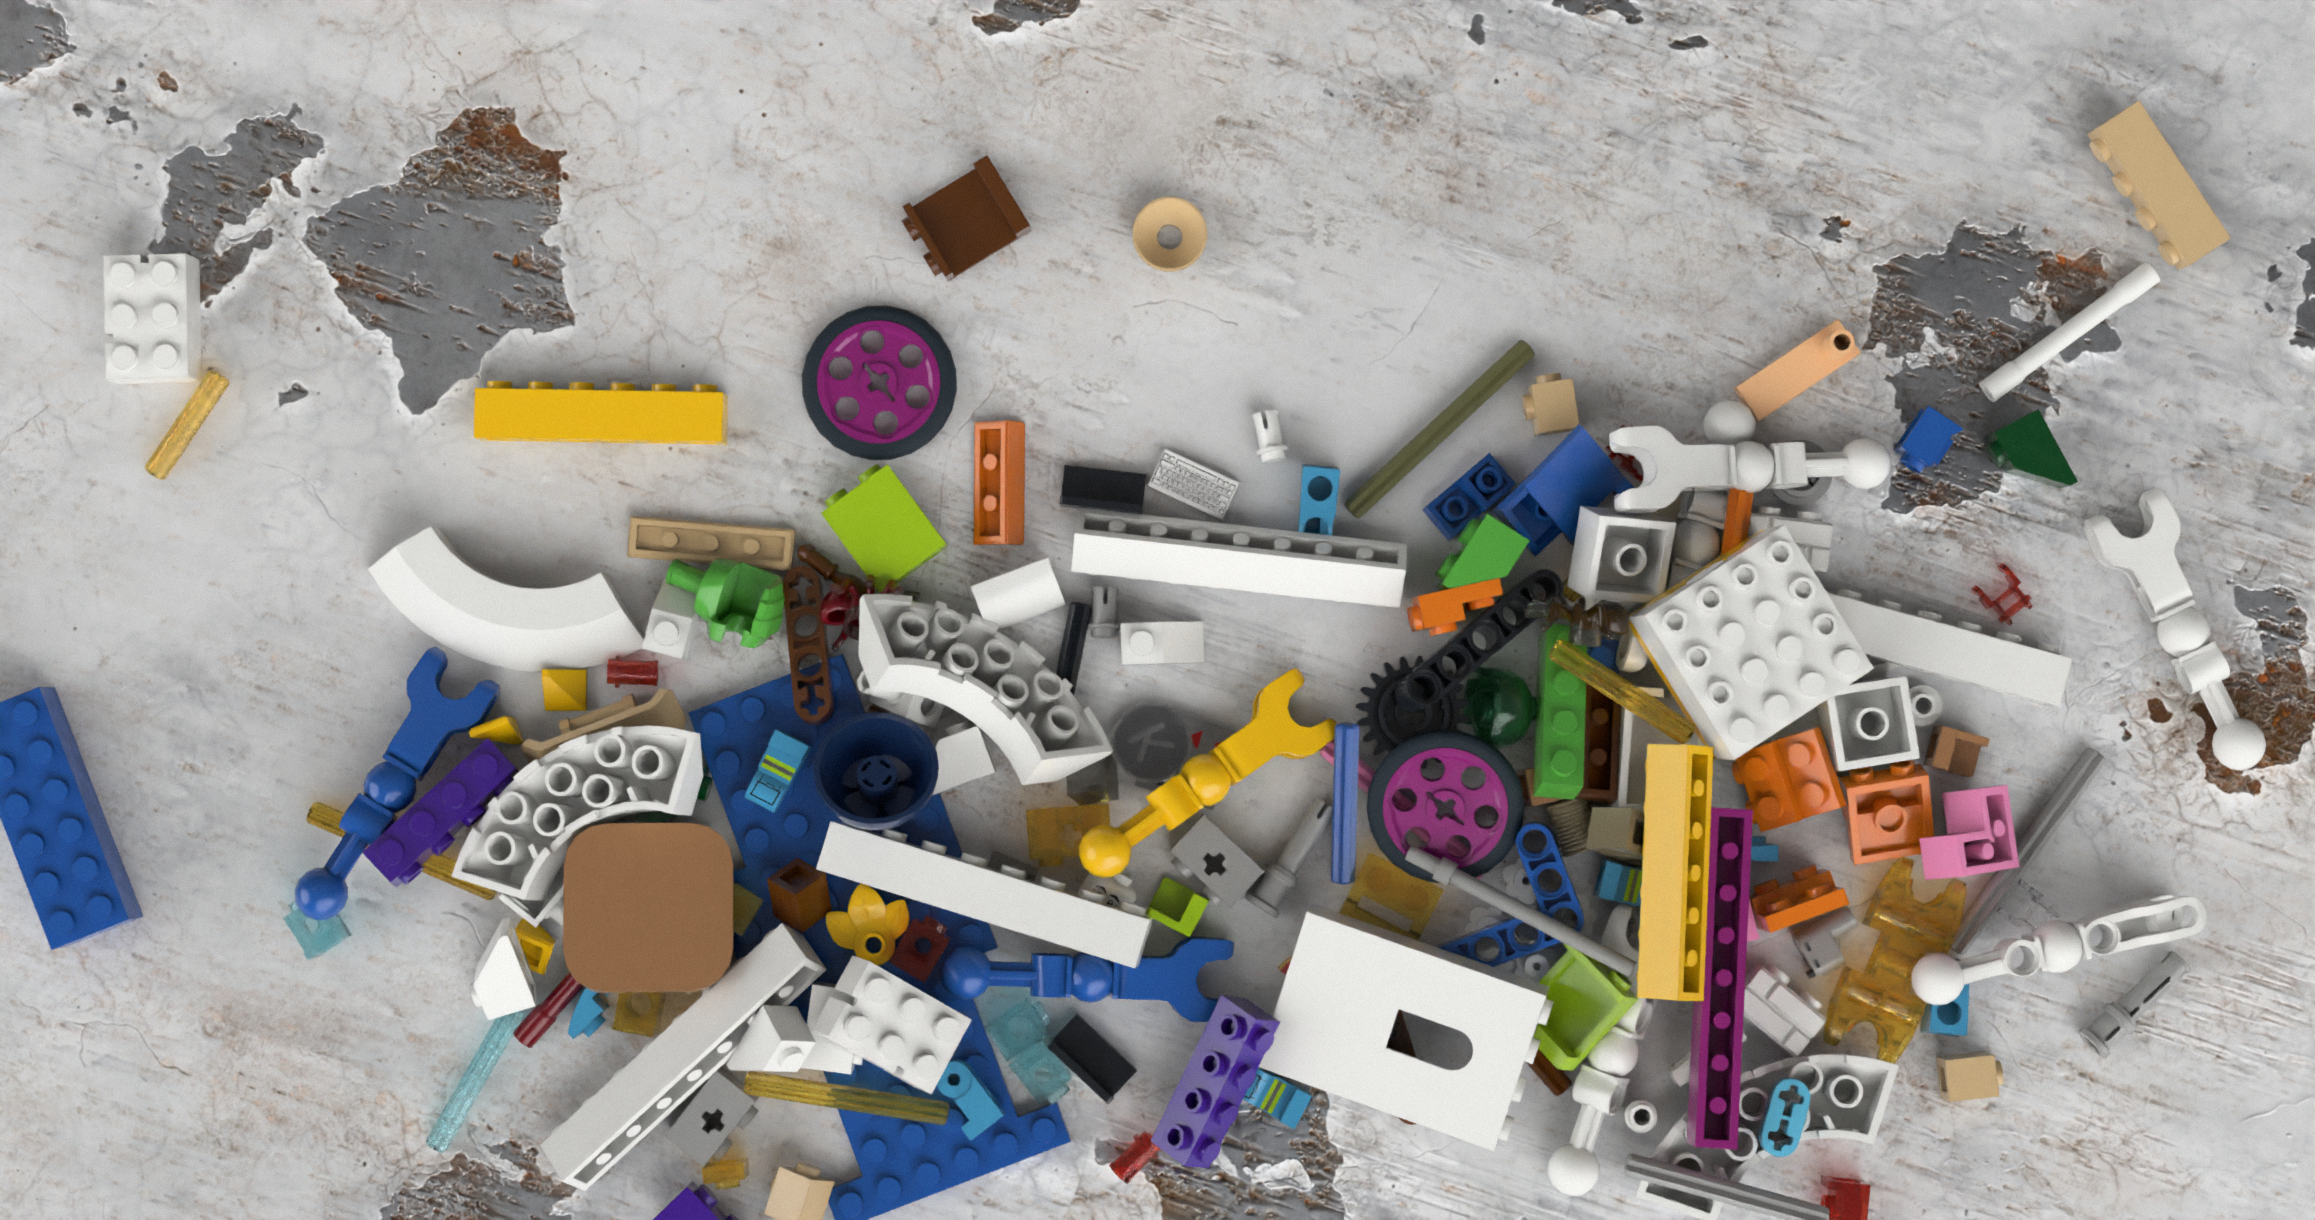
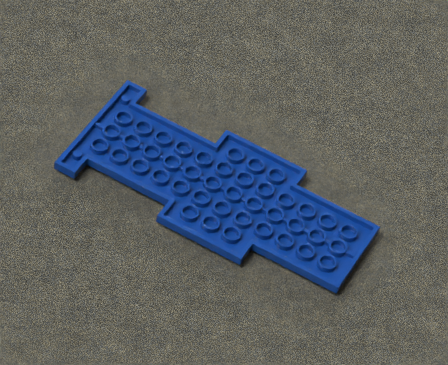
[688,654,1071,1220]

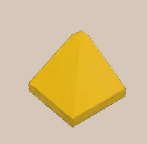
[542,669,587,711]
[468,716,524,745]
[515,918,556,975]

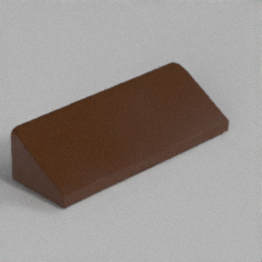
[1576,675,1622,804]

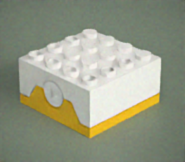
[1629,525,1874,760]

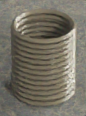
[1546,798,1592,857]

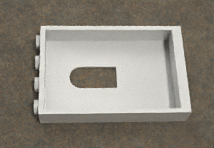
[1259,904,1554,1151]

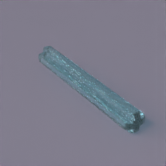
[426,1010,524,1153]

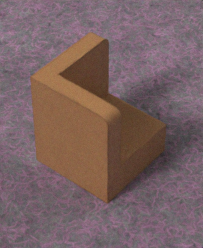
[1923,726,1990,777]

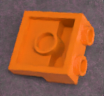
[1407,578,1503,636]
[1732,726,1847,832]
[1839,760,1934,865]
[1749,865,1849,933]

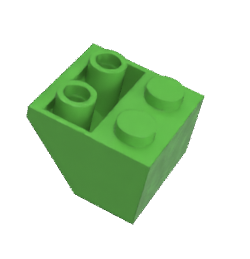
[1435,514,1530,591]

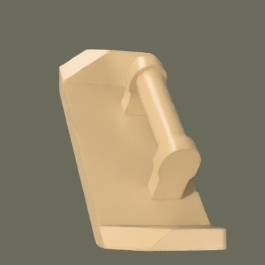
[520,688,686,763]

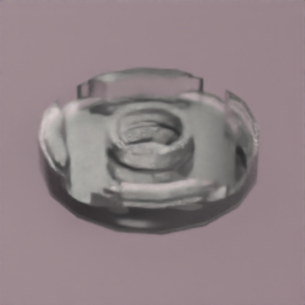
[1110,701,1193,784]

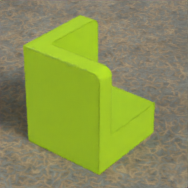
[1146,877,1209,938]

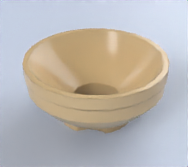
[1133,197,1207,272]

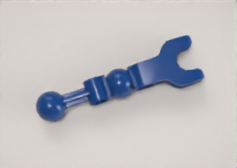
[295,647,500,920]
[940,936,1234,1022]

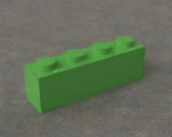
[1533,623,1588,800]

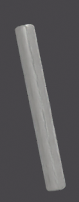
[1624,1153,1830,1220]

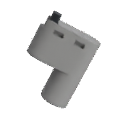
[1791,906,1858,979]

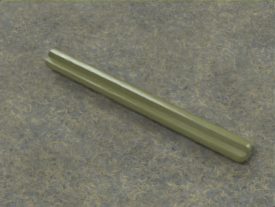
[1344,340,1535,518]

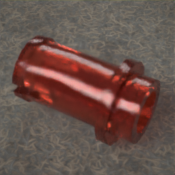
[607,656,659,689]
[1109,1131,1161,1184]

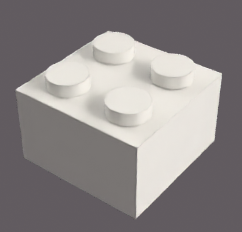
[1567,506,1676,603]
[1816,676,1920,771]

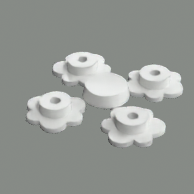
[1464,858,1597,982]

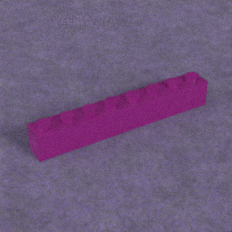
[1686,807,1753,1149]

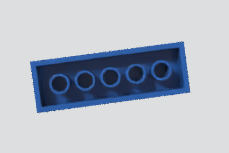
[0,687,143,950]

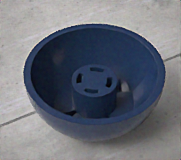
[813,713,939,830]

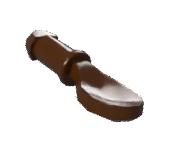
[797,544,867,594]

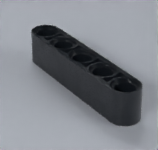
[1395,569,1564,712]

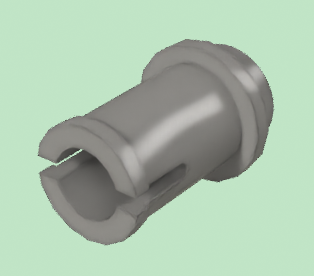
[1088,587,1121,639]

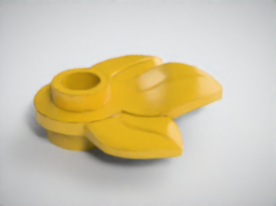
[826,883,909,966]

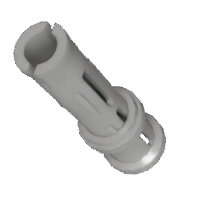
[1245,797,1333,919]
[2078,951,2191,1059]

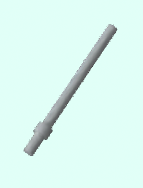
[1405,845,1637,977]

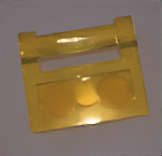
[1338,852,1444,941]

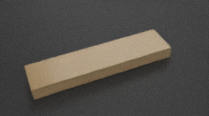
[627,516,796,571]

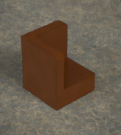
[767,857,832,933]

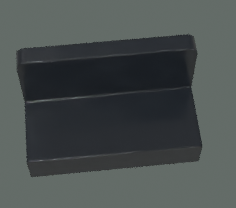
[1059,465,1146,514]
[1048,1013,1137,1104]

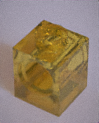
[612,992,667,1037]

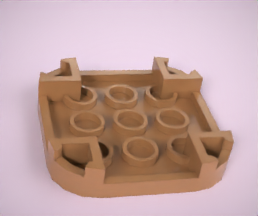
[563,823,733,994]

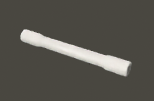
[1979,262,2160,402]

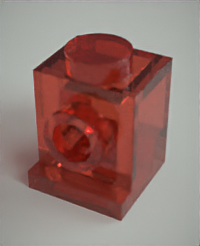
[889,915,952,983]
[1820,1175,1871,1220]

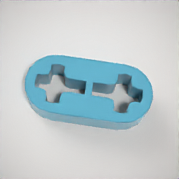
[1758,1077,1810,1157]

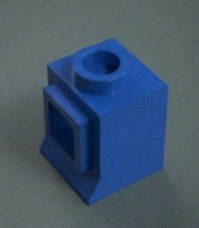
[1893,406,1963,473]

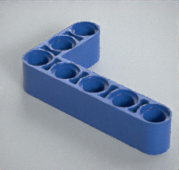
[1435,821,1584,967]

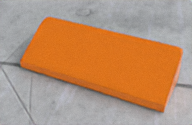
[973,420,1025,545]

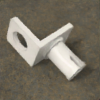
[858,670,945,728]
[498,881,563,928]

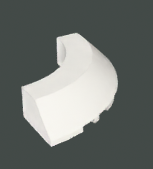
[368,526,644,672]
[858,594,1113,785]
[451,725,703,901]
[1635,1054,1899,1220]

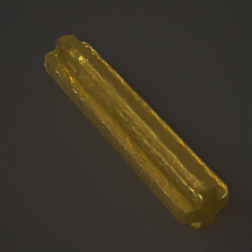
[145,370,229,480]

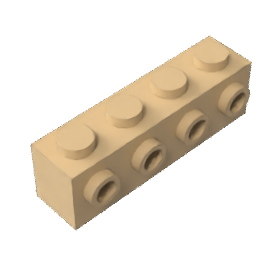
[2087,101,2231,270]

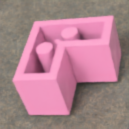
[1919,785,2019,880]

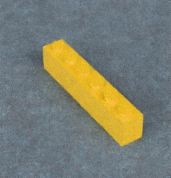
[474,381,728,445]
[1636,744,1714,1001]

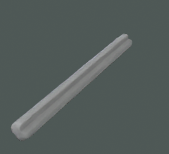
[1945,748,2106,955]

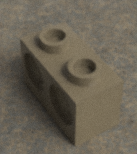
[1586,807,1644,867]

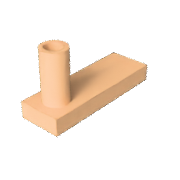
[1733,319,1861,422]

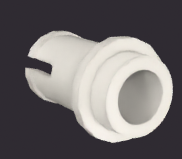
[1252,410,1289,464]
[1622,1098,1658,1133]

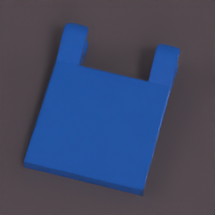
[1521,425,1635,546]

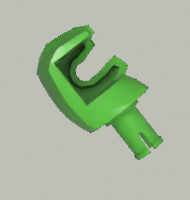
[666,558,785,649]

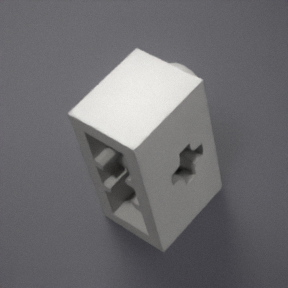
[1170,814,1265,908]
[665,1067,759,1167]

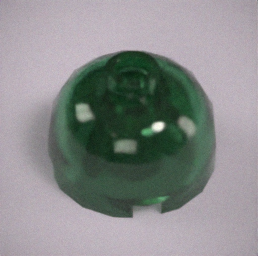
[1463,667,1537,749]

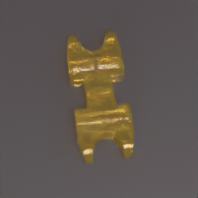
[1823,857,1967,1064]

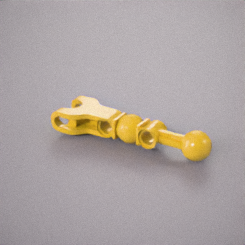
[1079,668,1337,878]

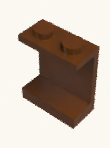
[901,155,1031,282]

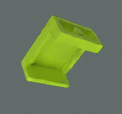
[821,464,948,594]
[1533,943,1639,1071]

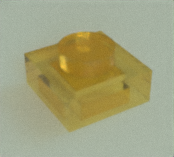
[733,881,765,936]
[702,1157,750,1189]

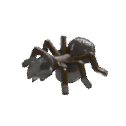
[1525,596,1630,647]

